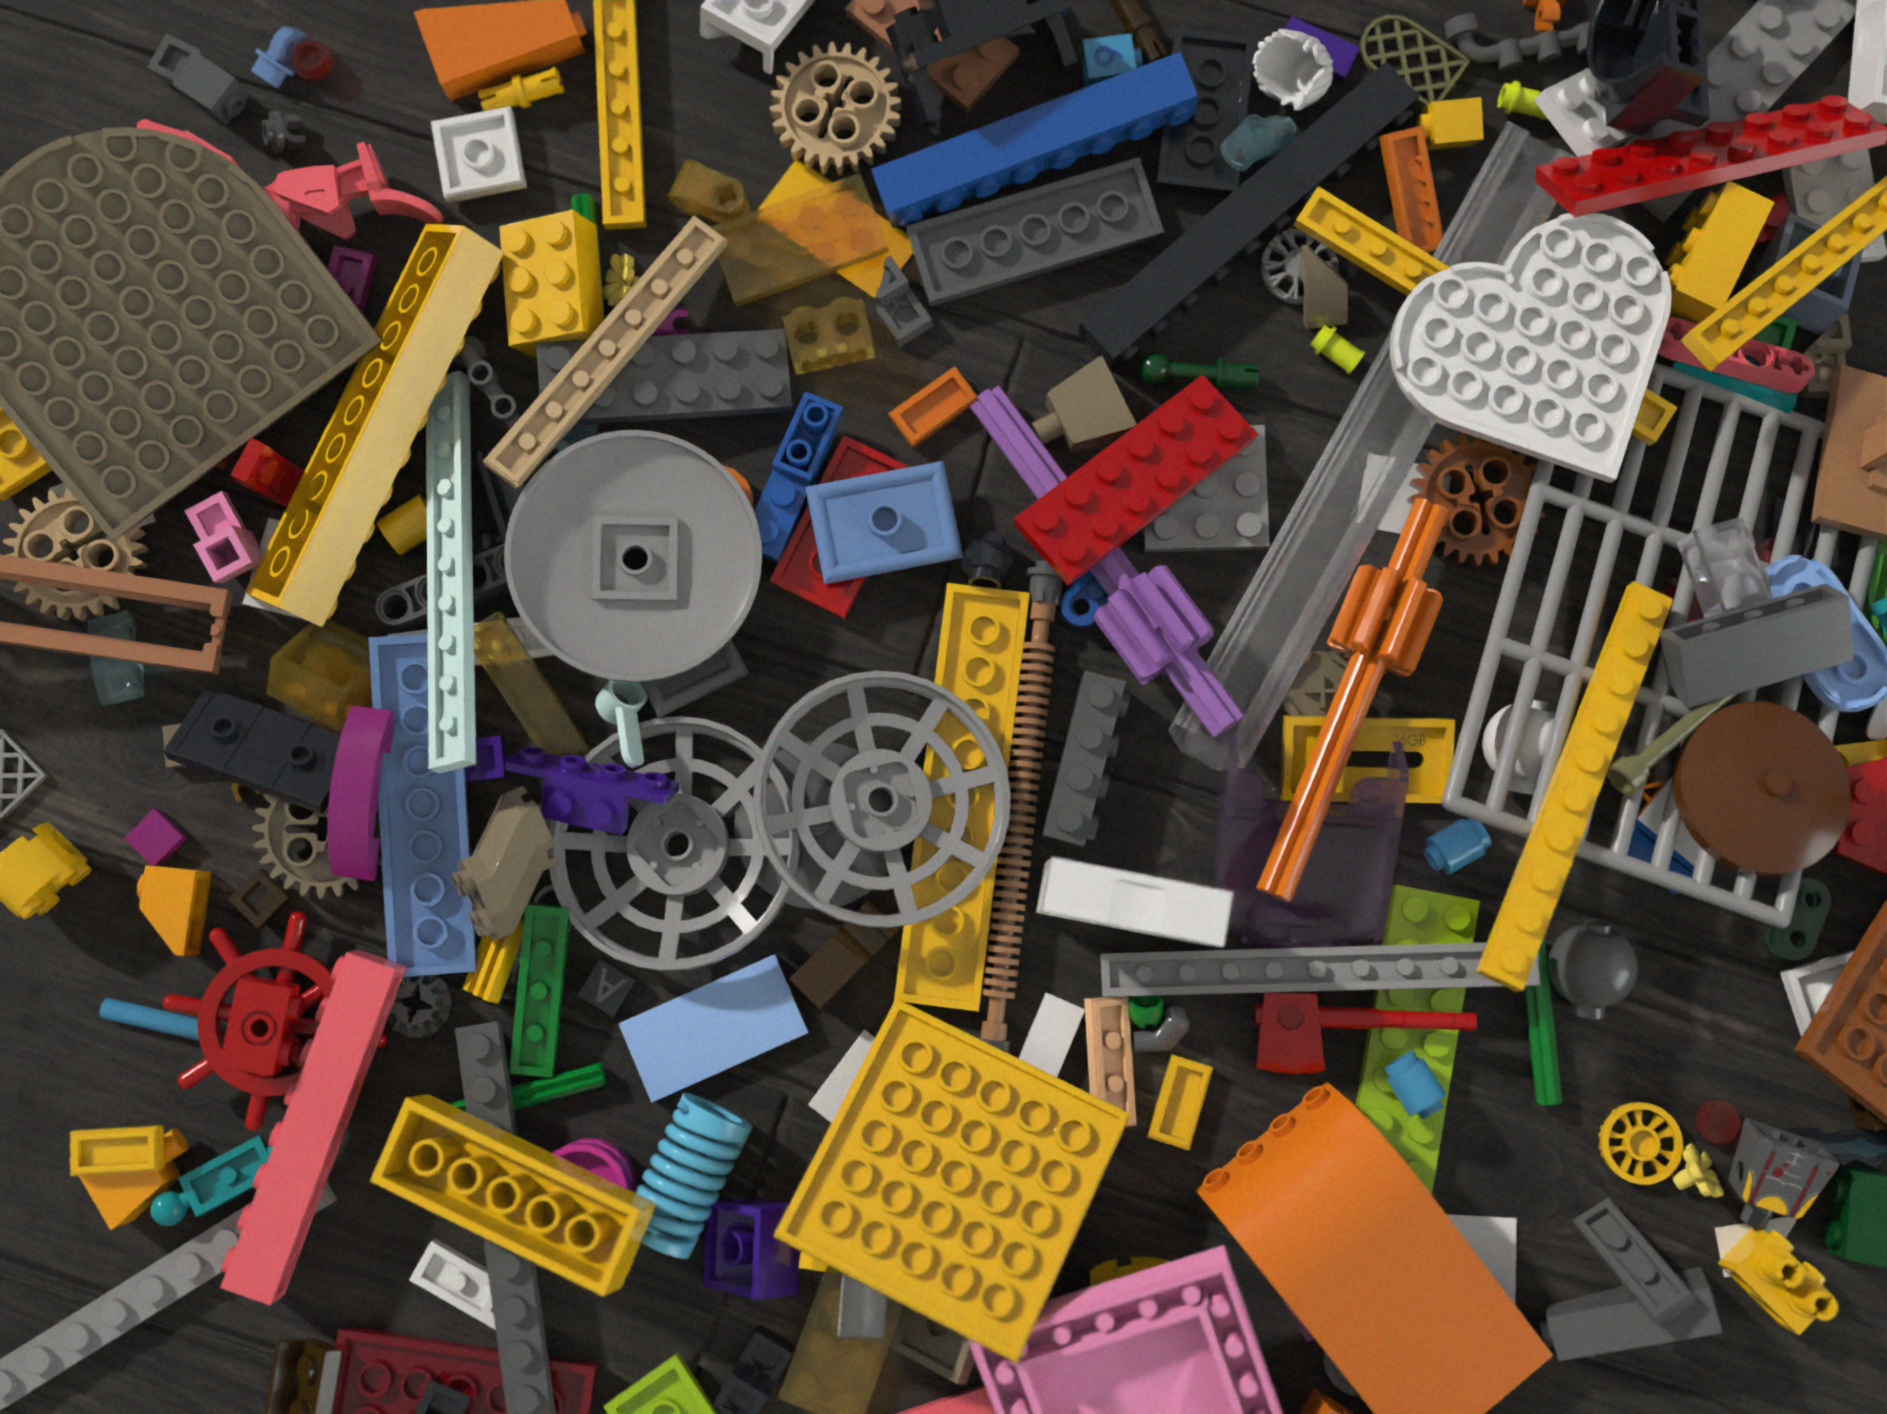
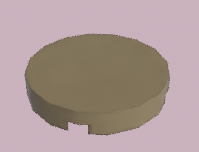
[1278,651,1349,716]

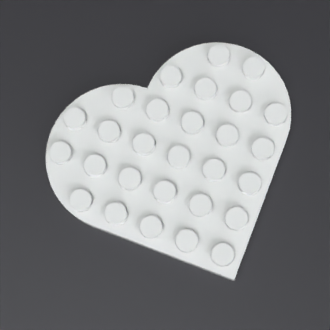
[1390,213,1672,483]

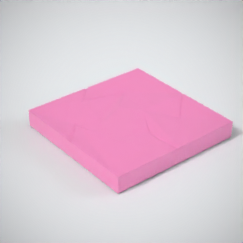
[969,1245,1283,1414]

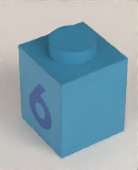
[1080,34,1142,88]

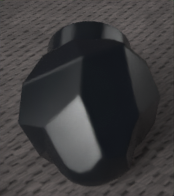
[961,531,1013,589]

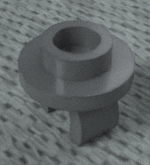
[262,111,306,153]

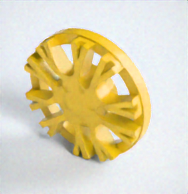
[1598,1102,1683,1185]

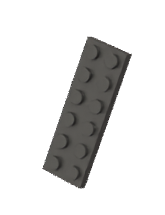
[906,157,1164,307]
[536,329,792,425]

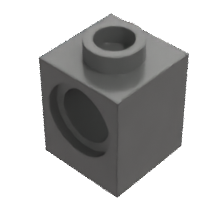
[172,52,250,127]

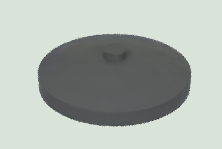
[734,741,892,909]

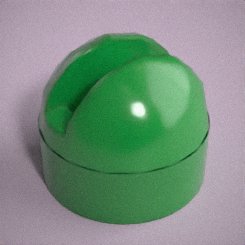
[1129,995,1163,1029]

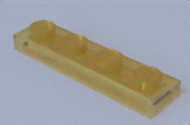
[474,610,592,758]

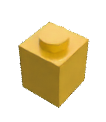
[1417,97,1484,150]

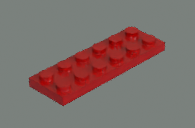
[1013,374,1258,586]

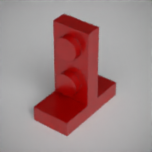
[231,438,305,507]

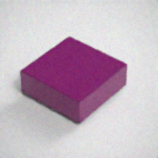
[124,808,189,866]

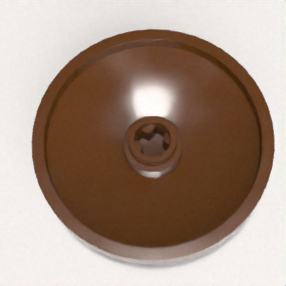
[1673,701,1850,876]

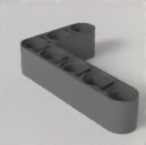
[375,543,510,631]

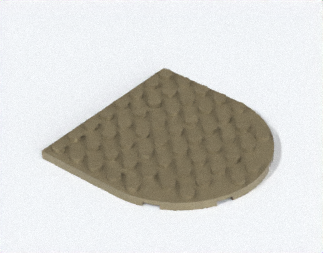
[0,127,382,541]

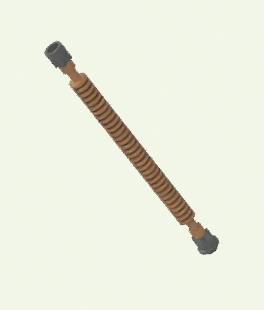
[977,561,1064,1053]

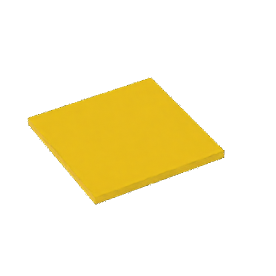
[774,998,1131,1364]

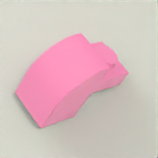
[184,491,262,584]

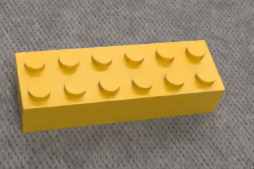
[370,1094,657,1296]

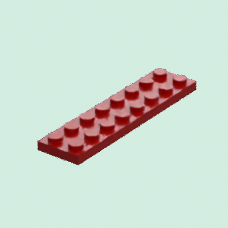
[1535,95,1887,217]

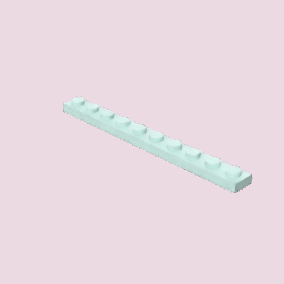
[426,370,476,773]

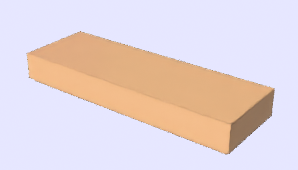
[1084,996,1137,1127]

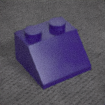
[703,1198,800,1300]

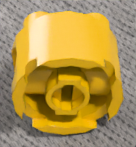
[0,822,92,920]

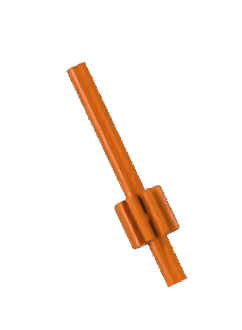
[1256,498,1449,902]

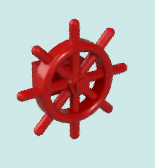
[163,911,388,1132]

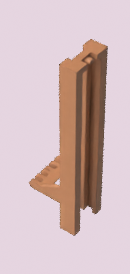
[0,555,233,675]

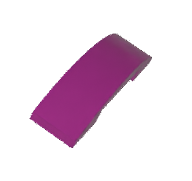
[328,706,395,881]

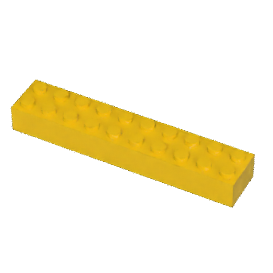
[245,224,504,627]

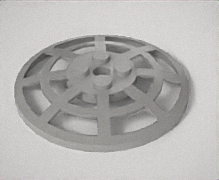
[753,671,1011,928]
[548,716,801,971]

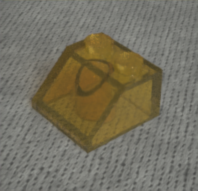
[266,619,372,732]

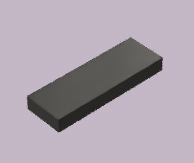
[1572,1198,1696,1327]

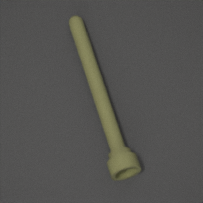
[1607,693,1739,795]

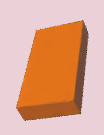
[889,366,978,449]

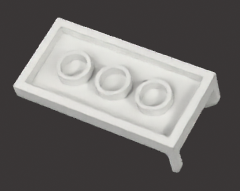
[700,0,815,74]

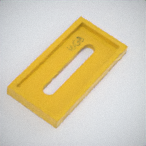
[1280,715,1455,803]

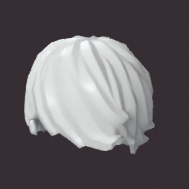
[1252,29,1334,111]

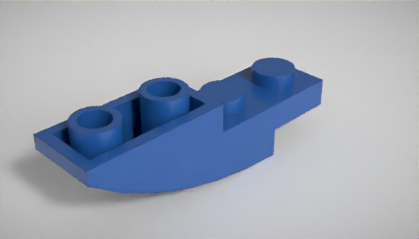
[754,391,844,563]

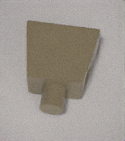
[1031,356,1137,453]

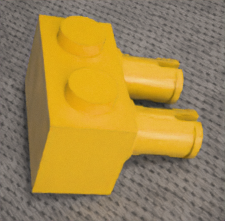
[1717,1227,1838,1335]

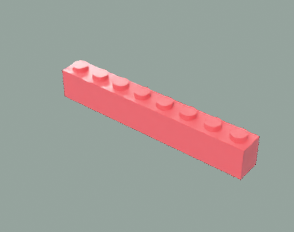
[220,949,407,1306]

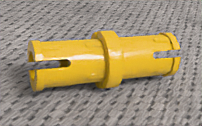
[478,67,564,111]

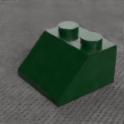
[1823,1166,1887,1268]

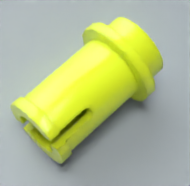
[1497,81,1547,120]
[1310,325,1365,374]

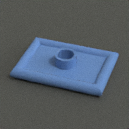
[805,461,963,584]

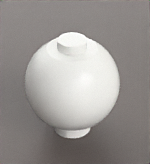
[1482,700,1556,795]

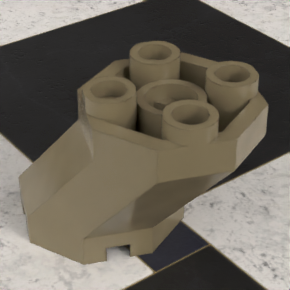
[451,786,559,941]

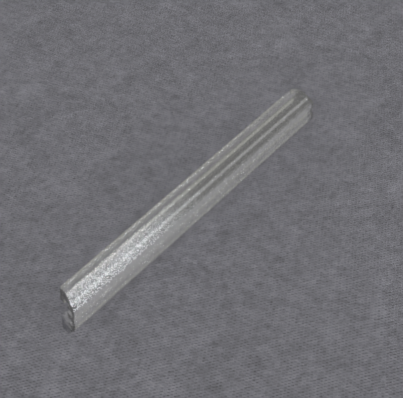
[1168,121,1576,771]

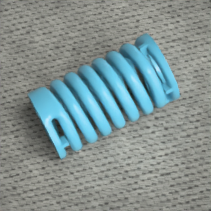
[635,1093,753,1259]

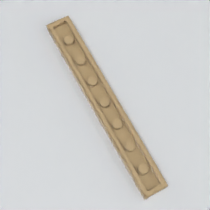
[483,216,727,491]

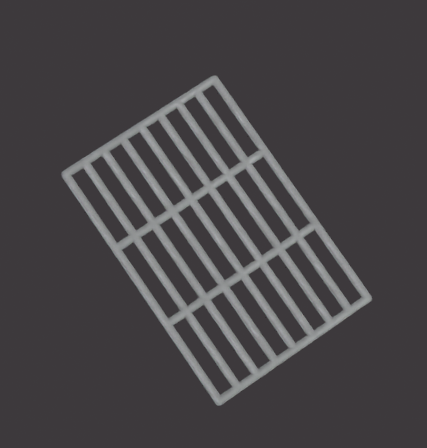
[1441,362,1879,928]

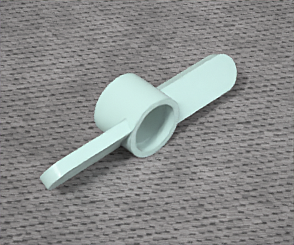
[595,680,648,768]

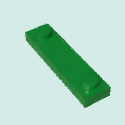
[509,902,571,1078]

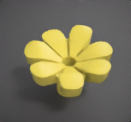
[602,253,640,306]
[1672,1143,1724,1197]

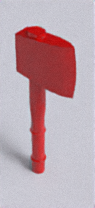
[1256,992,1477,1074]

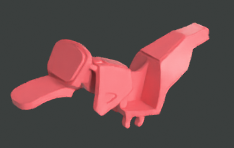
[136,119,444,241]

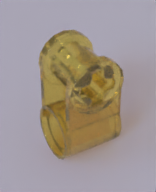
[667,159,750,227]

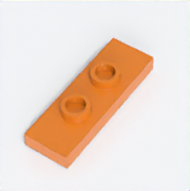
[1379,125,1446,253]

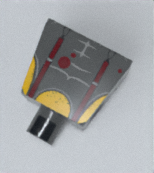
[1729,1118,1839,1230]

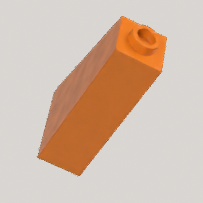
[414,0,587,101]

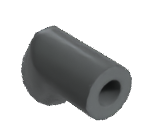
[1133,1005,1190,1053]

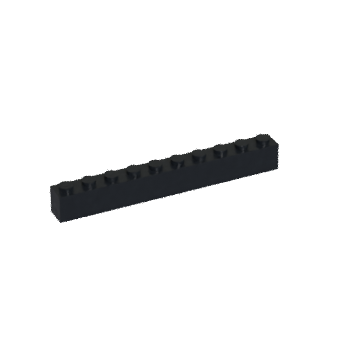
[1078,61,1419,370]

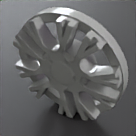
[1261,228,1339,305]

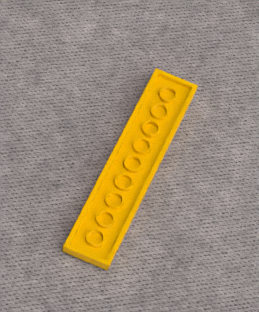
[894,583,1030,1012]

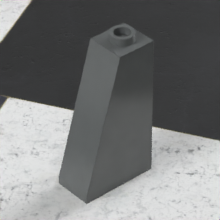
[1539,1267,1722,1361]

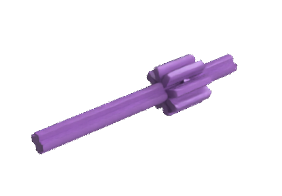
[970,385,1245,739]

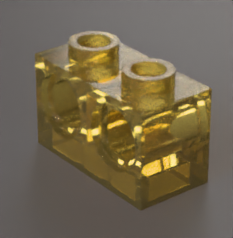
[782,297,875,375]

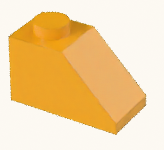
[137,865,212,956]

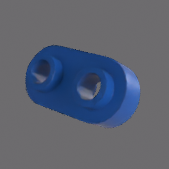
[1060,570,1109,629]

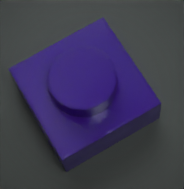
[465,735,508,783]

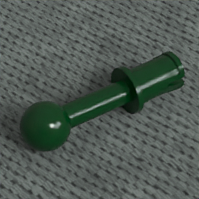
[1138,352,1259,391]

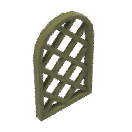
[1360,15,1471,107]

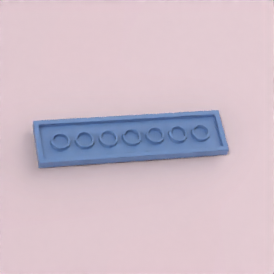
[369,634,477,977]

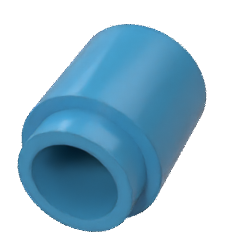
[1423,818,1491,875]
[1384,1050,1446,1119]

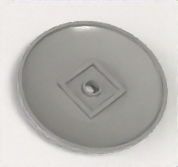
[504,430,762,682]

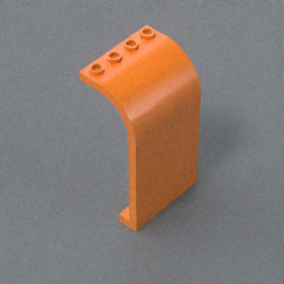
[1195,1081,1553,1414]

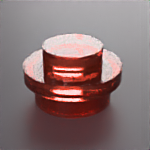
[292,40,334,81]
[1695,1100,1740,1144]

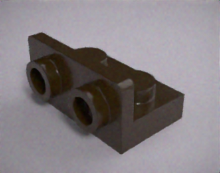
[264,1337,342,1414]

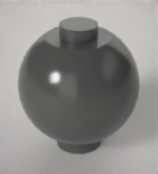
[1548,919,1638,1019]

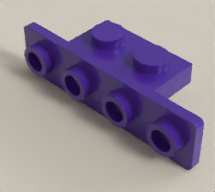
[504,746,679,835]

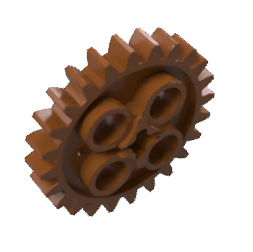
[1407,433,1545,568]

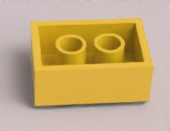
[1664,181,1775,324]
[499,210,604,358]

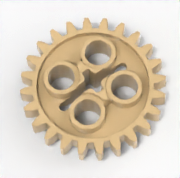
[770,42,902,175]
[3,487,149,621]

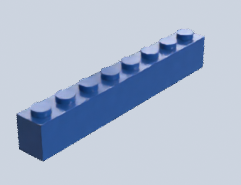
[871,52,1198,228]

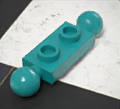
[150,1135,273,1226]

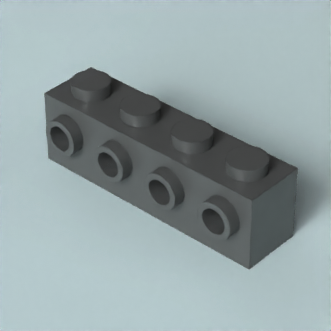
[1041,671,1131,848]

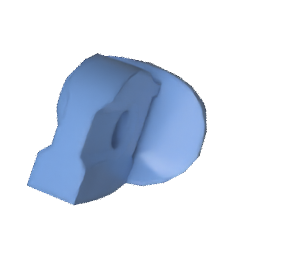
[251,27,307,89]

